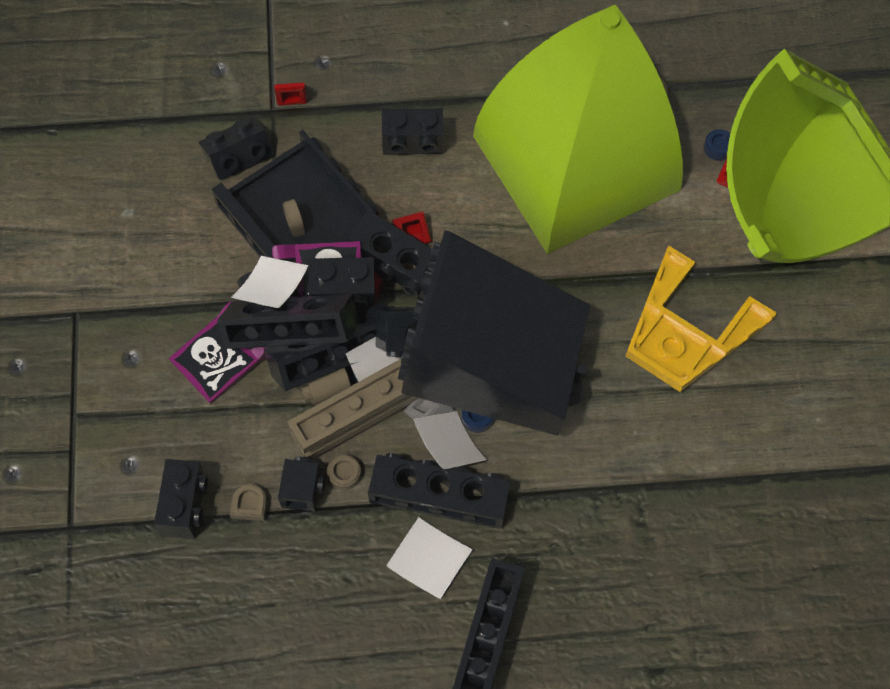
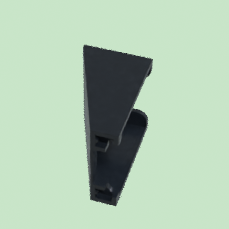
[398,230,590,436]

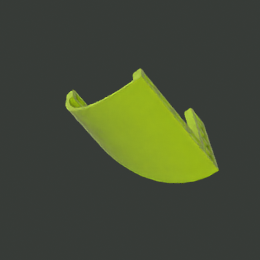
[473,4,683,254]
[726,48,890,263]

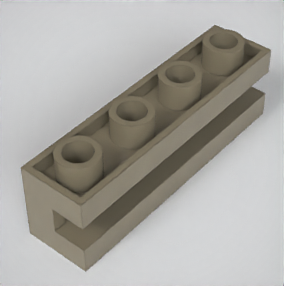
[287,358,419,459]

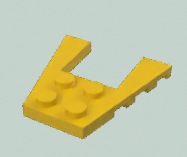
[625,246,777,392]

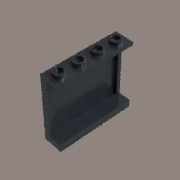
[211,130,379,263]

